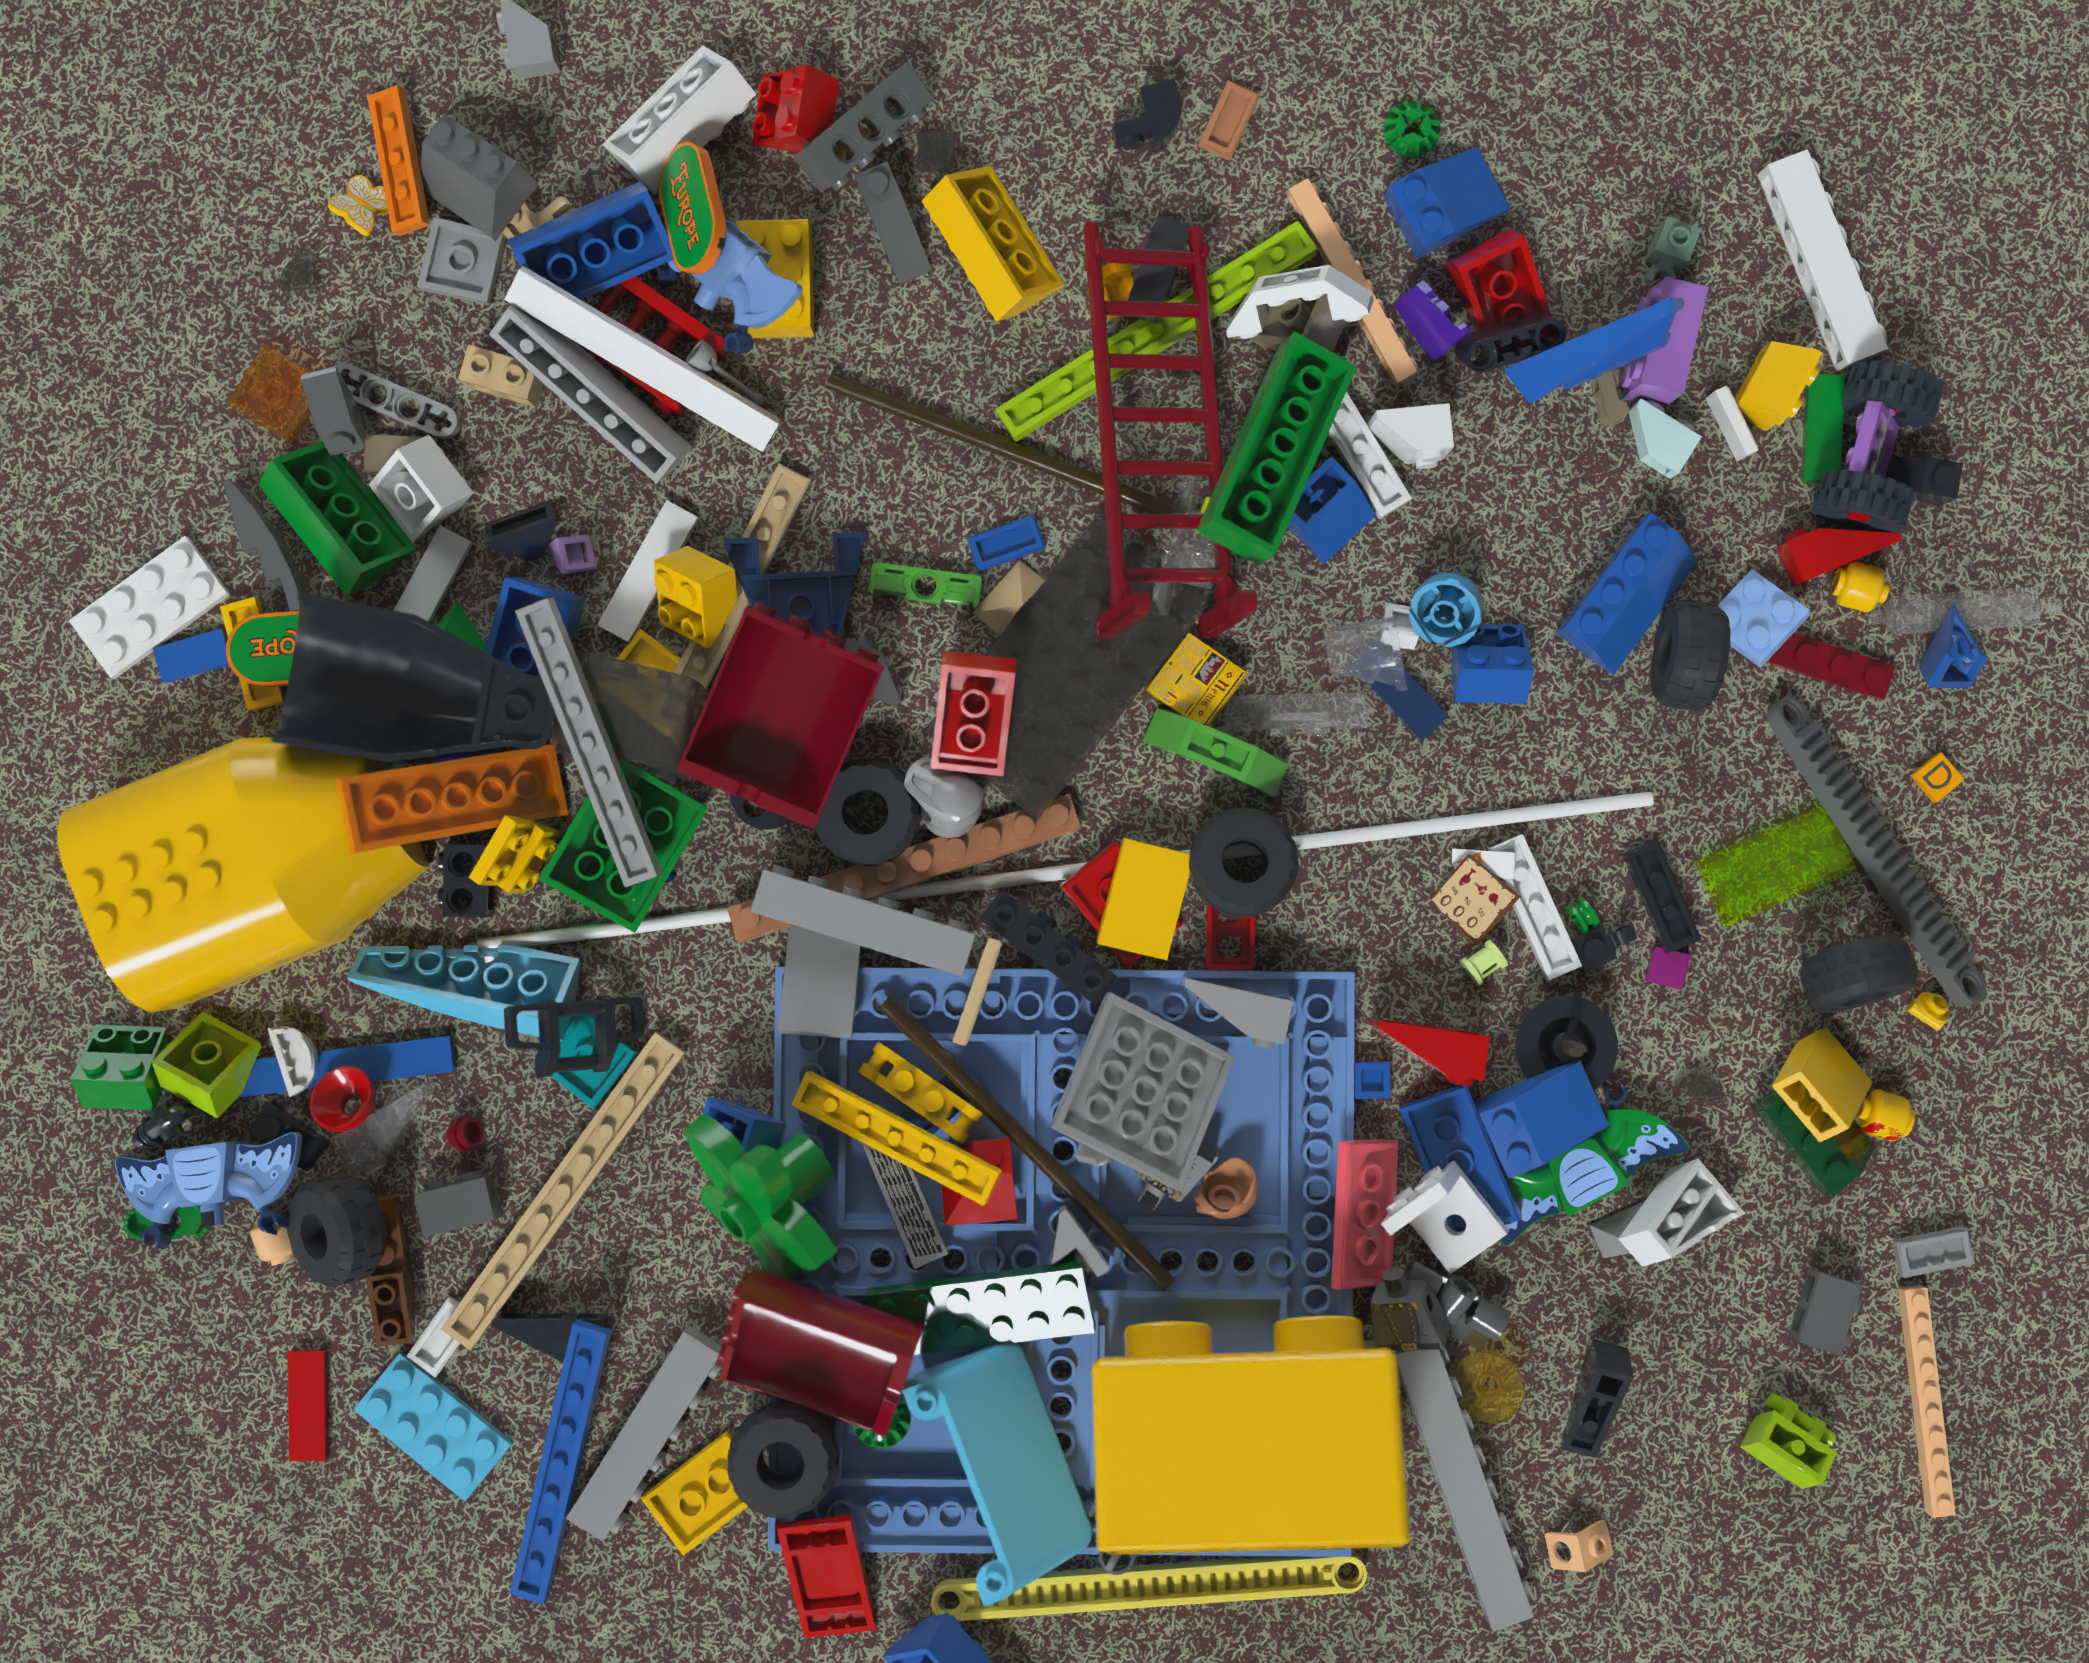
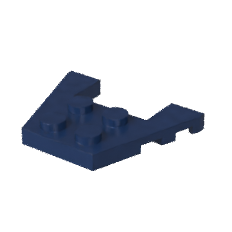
[724,532,866,635]

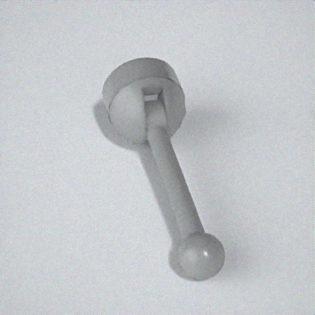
[685,339,764,406]

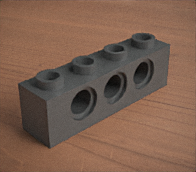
[793,62,934,192]

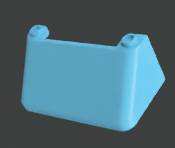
[902,1342,1093,1607]

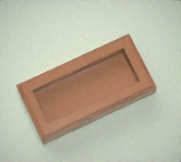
[1198,80,1260,161]

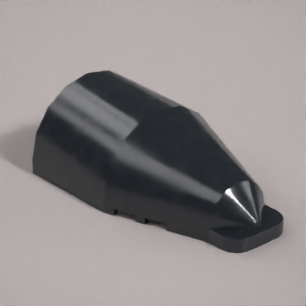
[272,592,555,762]

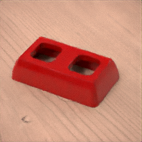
[1206,904,1255,971]

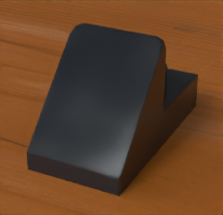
[247,1101,330,1172]

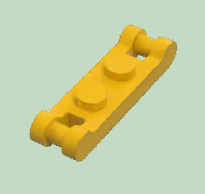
[858,1041,983,1144]

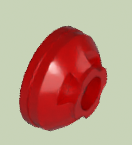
[310,1066,376,1132]

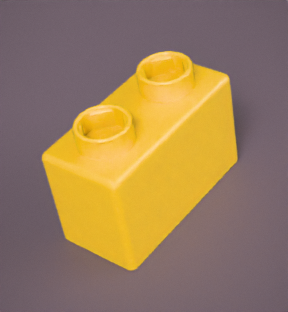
[1092,1316,1411,1555]

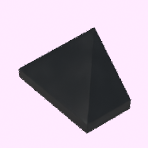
[484,500,557,561]

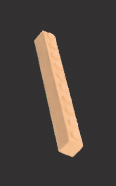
[1286,178,1418,387]
[1898,1285,1956,1518]

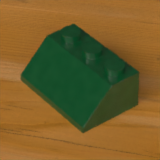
[1751,1089,1876,1197]

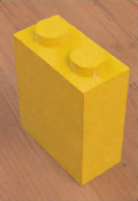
[1772,1027,1873,1142]

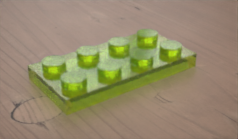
[1694,805,1857,927]

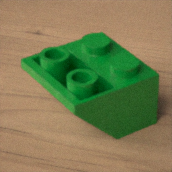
[70,1024,168,1110]

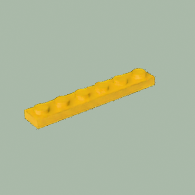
[791,1071,1003,1206]

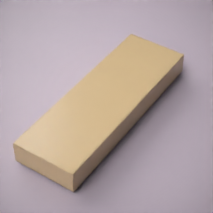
[952,937,1002,1046]

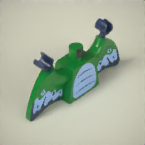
[1498,1079,1689,1246]

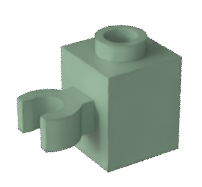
[1644,216,1701,285]

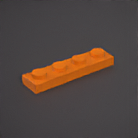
[367,85,430,236]

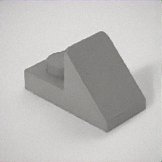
[1051,1204,1110,1277]

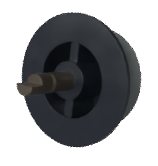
[1515,996,1618,1090]

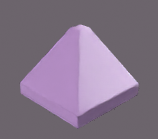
[549,534,597,574]

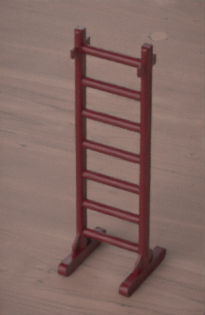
[1083,221,1258,639]

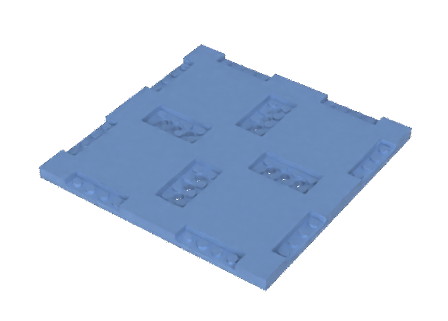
[768,966,1355,1557]

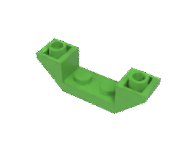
[1143,708,1288,798]

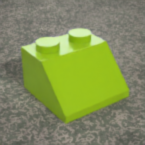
[152,1011,261,1118]

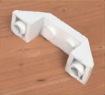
[1226,265,1374,339]

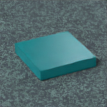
[551,1015,639,1109]

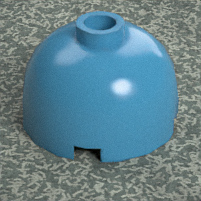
[1409,572,1483,647]

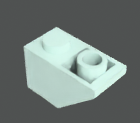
[1628,398,1702,479]

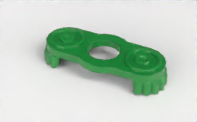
[123,1205,211,1240]

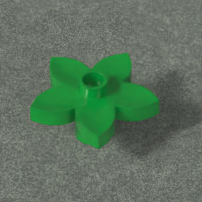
[683,1113,838,1280]

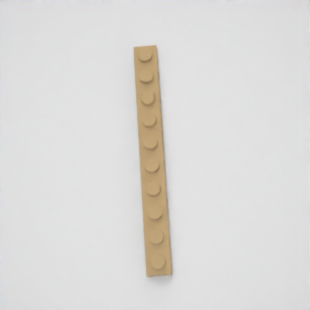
[441,1032,686,1350]

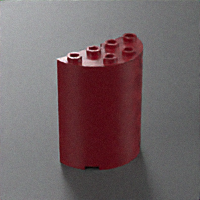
[676,602,884,829]
[717,1267,924,1436]

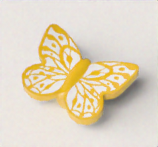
[328,175,388,236]

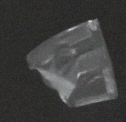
[1323,616,1407,691]

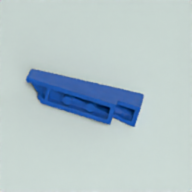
[1504,298,1685,403]

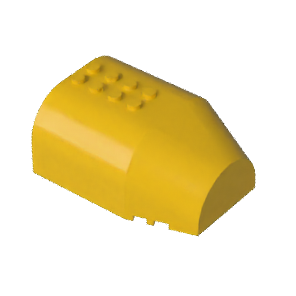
[57,737,430,1012]

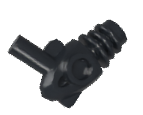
[132,1102,203,1150]

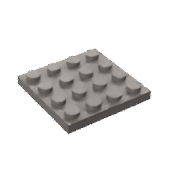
[1049,992,1235,1191]

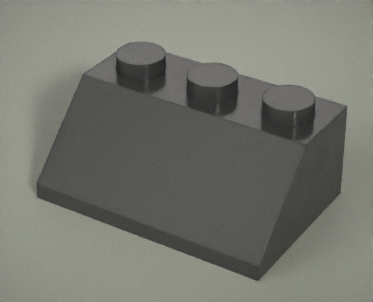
[421,114,538,241]

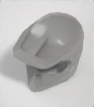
[904,757,984,838]

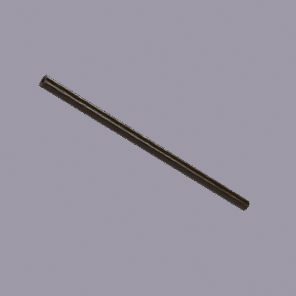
[826,372,1198,530]
[878,995,1175,1292]

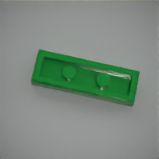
[1801,374,1845,483]

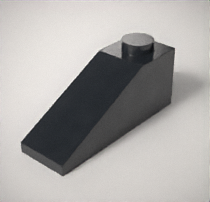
[492,1313,608,1363]
[1561,1339,1634,1458]

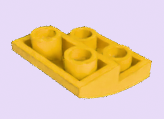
[469,815,561,893]

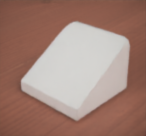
[1379,602,1419,650]

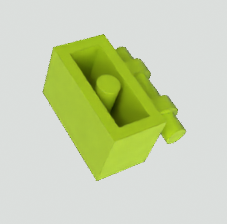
[1740,1392,1837,1489]

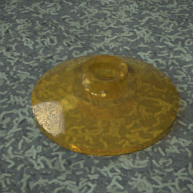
[1453,1351,1525,1423]

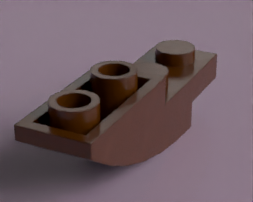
[366,1194,415,1347]

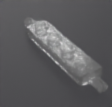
[1864,587,2062,635]

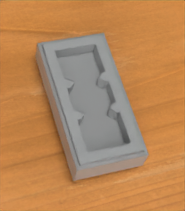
[1892,1226,1975,1278]

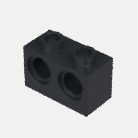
[437,844,495,917]

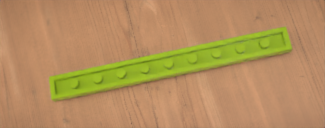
[995,221,1318,442]

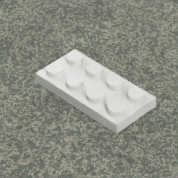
[69,536,231,679]

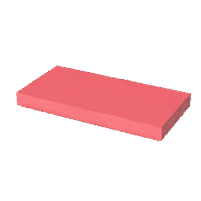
[1331,1139,1399,1290]

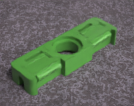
[869,562,982,609]

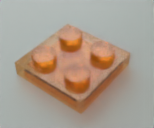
[226,343,311,444]

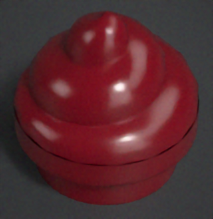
[445,1115,484,1152]

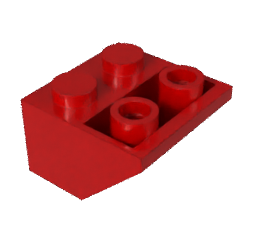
[752,64,840,153]

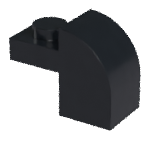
[1111,78,1181,153]

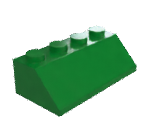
[258,441,417,596]

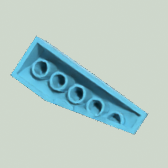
[347,945,580,1042]

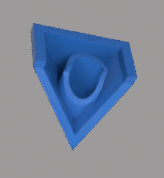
[1919,604,1989,688]

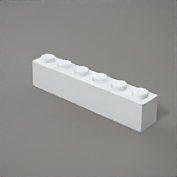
[1757,149,1888,372]

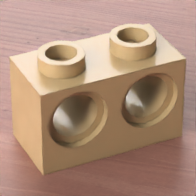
[458,345,544,408]

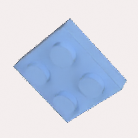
[1718,569,1810,668]

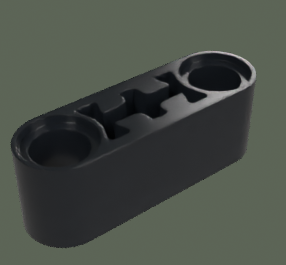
[1455,312,1567,373]

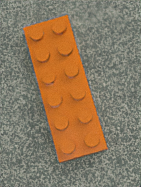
[336,744,568,854]

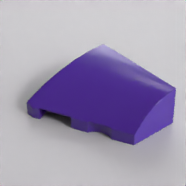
[1394,280,1471,364]

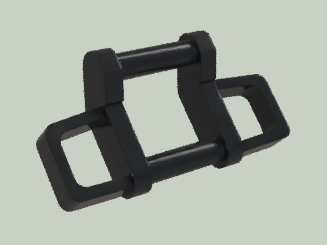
[504,995,645,1078]

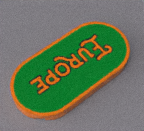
[659,142,726,275]
[226,611,299,687]

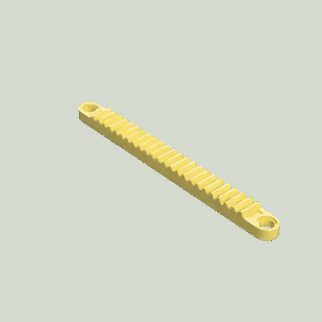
[931,1551,1367,1621]

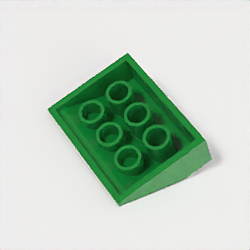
[538,752,709,933]

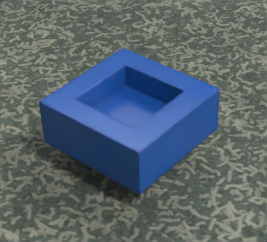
[1354,1061,1391,1099]

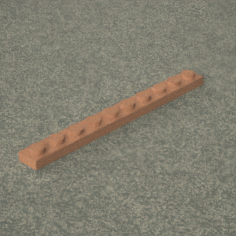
[727,794,1081,944]

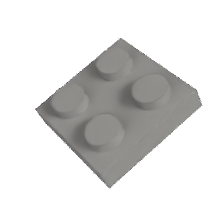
[417,217,506,306]

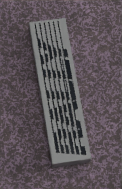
[861,1142,949,1269]

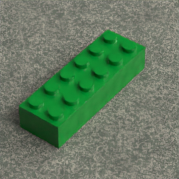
[1196,331,1357,565]

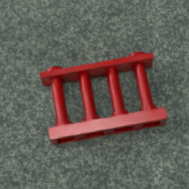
[576,277,728,418]

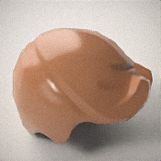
[1194,1157,1258,1219]

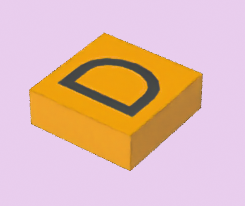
[1910,752,1965,803]

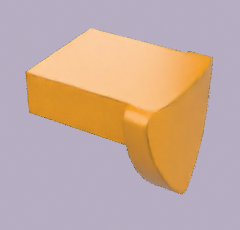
[1102,263,1134,321]

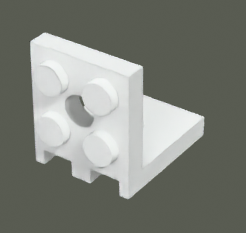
[1381,1160,1509,1274]

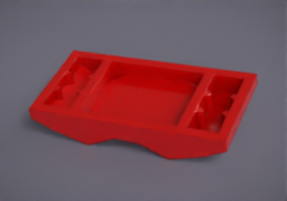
[777,1515,876,1638]

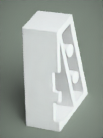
[1619,1159,1745,1267]

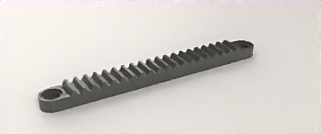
[1766,696,1986,1007]

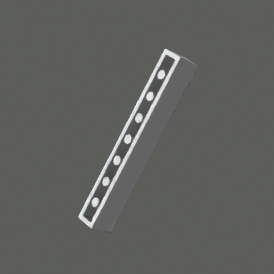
[1393,1346,1535,1632]

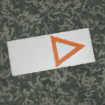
[1452,849,1515,879]

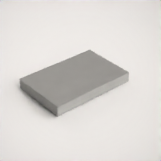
[778,925,861,1038]

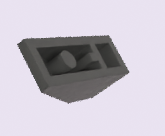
[854,161,932,285]

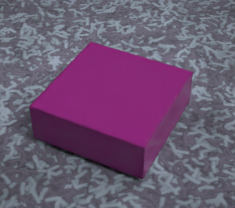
[1644,946,1691,990]

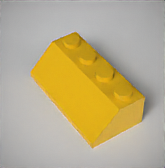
[922,166,1065,322]

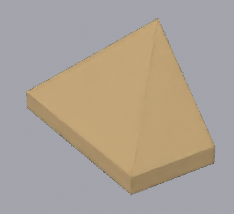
[973,559,1047,636]

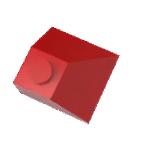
[942,1138,1018,1226]

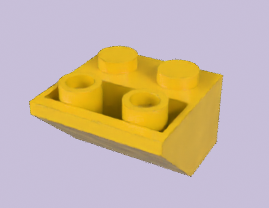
[1735,341,1823,431]
[654,546,737,648]

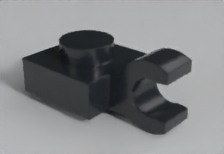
[1570,925,1637,973]

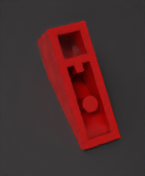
[1776,527,1903,586]

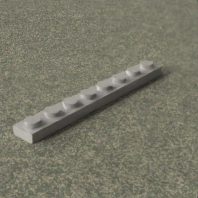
[515,597,662,887]

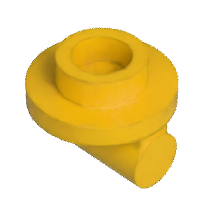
[1906,992,1950,1031]

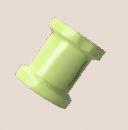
[1459,940,1508,987]

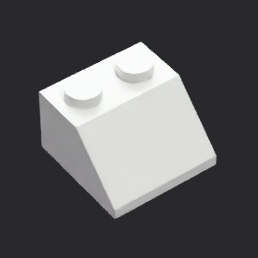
[1367,403,1454,469]
[369,435,473,543]

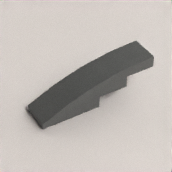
[223,480,308,612]

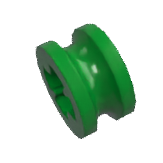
[1565,897,1600,933]

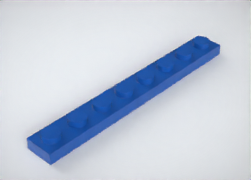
[510,1319,612,1605]

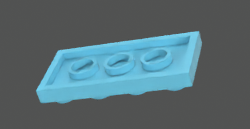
[353,1351,513,1502]

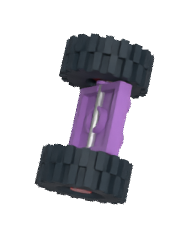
[1812,361,1945,533]

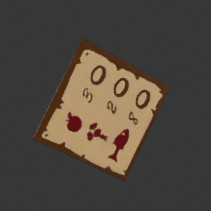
[1430,854,1521,945]

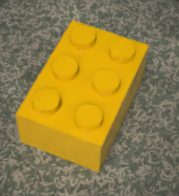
[736,219,815,338]

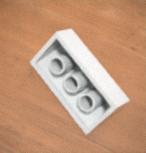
[602,46,756,194]

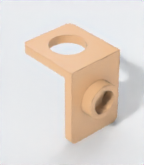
[1544,1520,1613,1572]

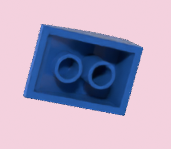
[1383,147,1511,259]
[485,576,586,676]
[1476,1059,1609,1179]

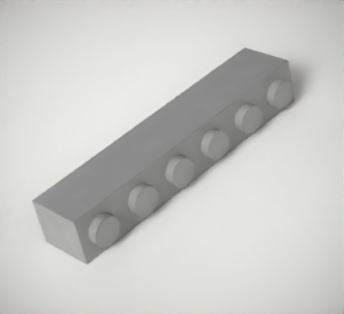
[489,305,692,484]
[750,864,975,977]
[566,1325,722,1542]

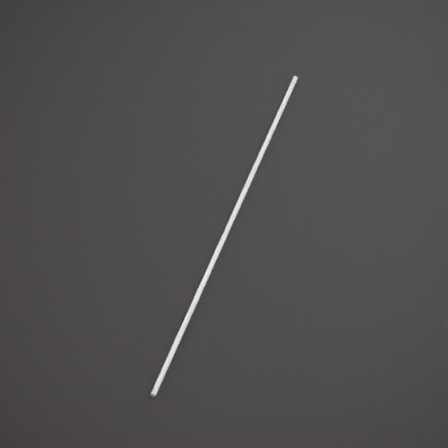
[477,791,1654,949]

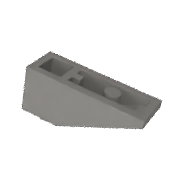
[1182,977,1294,1049]

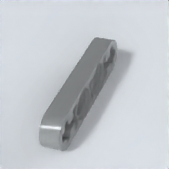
[333,363,461,440]

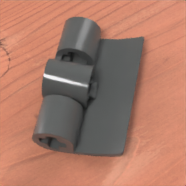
[1404,1259,1510,1366]

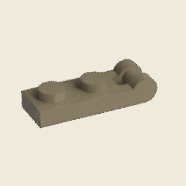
[1579,322,1628,427]

